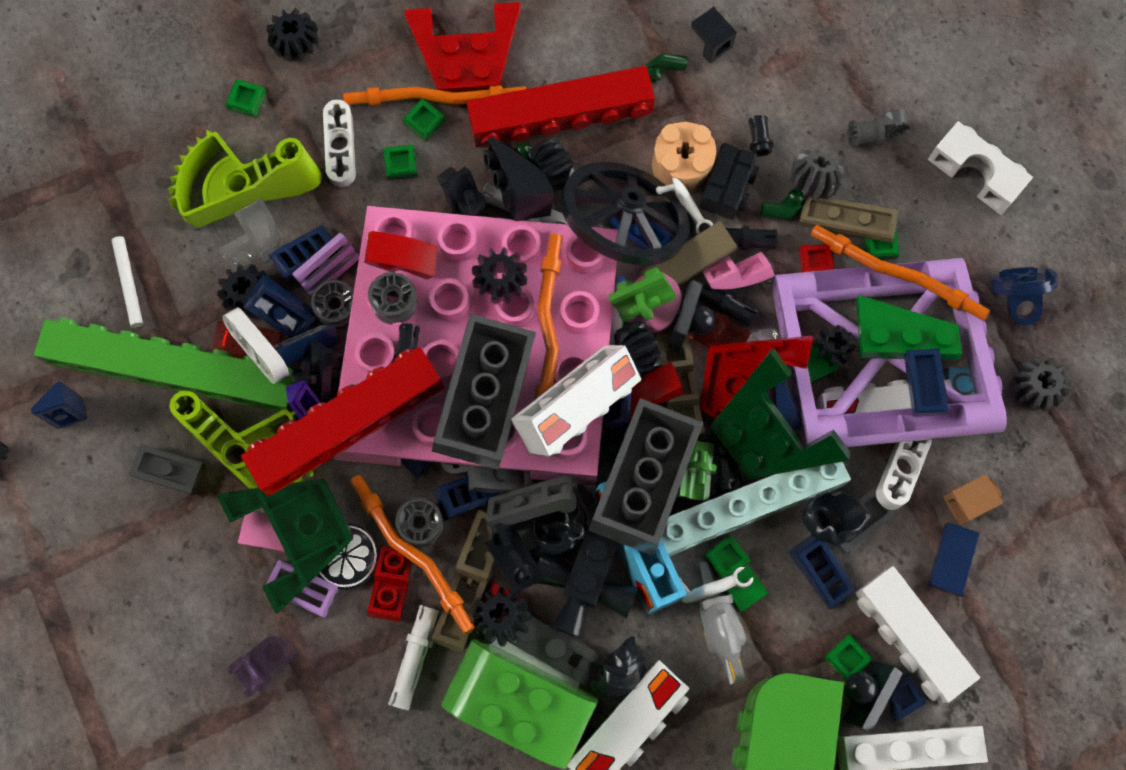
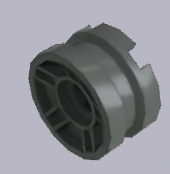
[368,272,417,325]
[311,280,354,329]
[396,498,444,547]

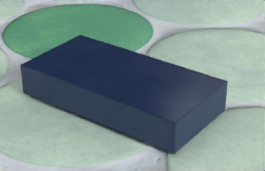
[904,348,949,417]
[927,522,980,597]

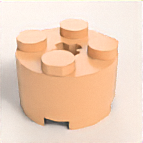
[652,122,717,193]

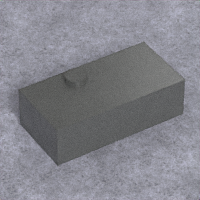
[431,313,536,470]
[589,398,703,556]

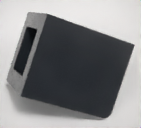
[691,7,737,63]

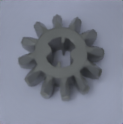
[789,150,845,199]
[1012,356,1071,412]

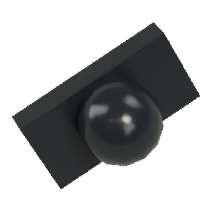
[668,280,716,351]
[843,661,903,733]

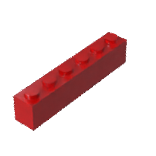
[466,66,655,148]
[240,346,445,497]

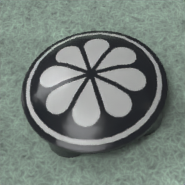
[318,523,379,590]

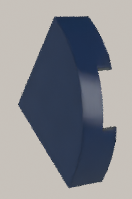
[890,673,927,721]

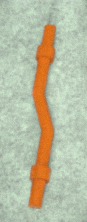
[343,85,526,106]
[811,225,990,321]
[534,233,563,400]
[350,475,476,635]

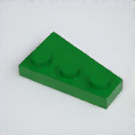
[856,295,962,360]

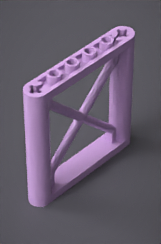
[772,258,1007,447]

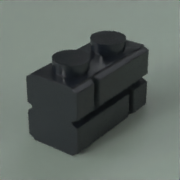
[699,143,759,220]

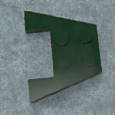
[710,348,851,479]
[217,478,354,614]

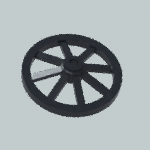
[560,162,690,265]

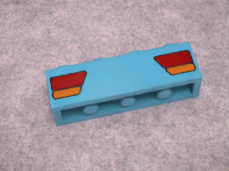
[592,481,687,615]

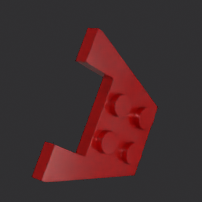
[404,2,521,93]
[699,336,813,432]

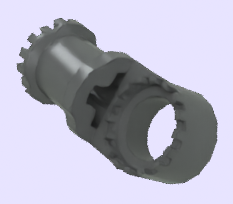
[847,109,910,148]

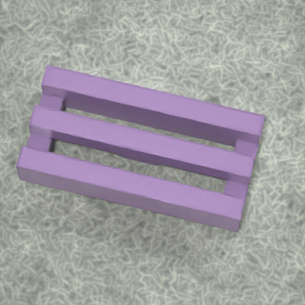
[292,233,359,297]
[266,559,339,618]

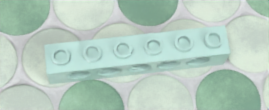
[661,462,851,556]

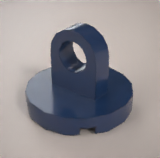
[991,267,1058,325]

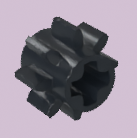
[813,325,856,367]

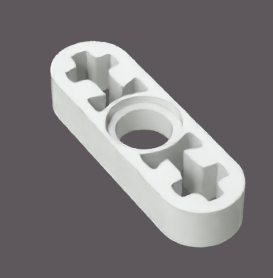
[323,100,356,188]
[223,307,289,384]
[876,439,932,510]

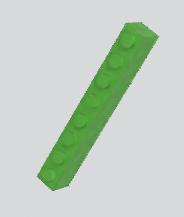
[33,317,296,413]

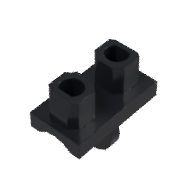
[437,166,486,216]
[291,342,344,403]

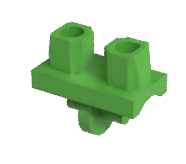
[609,267,676,322]
[676,441,717,502]

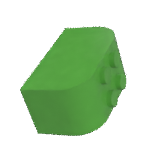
[441,637,599,769]
[732,673,844,770]

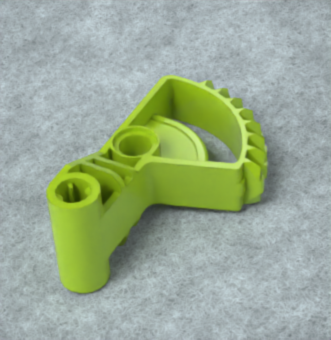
[168,129,322,228]
[169,390,314,489]

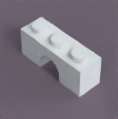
[928,121,1033,215]

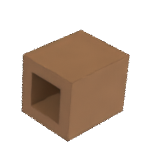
[943,474,1003,526]

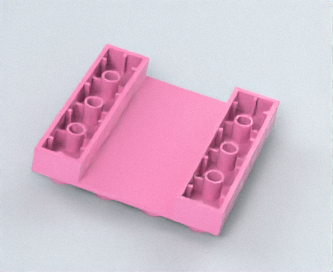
[334,206,618,485]

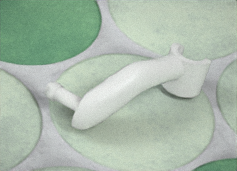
[656,178,713,235]
[680,567,753,603]

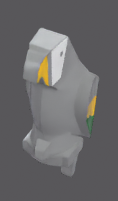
[699,561,746,684]

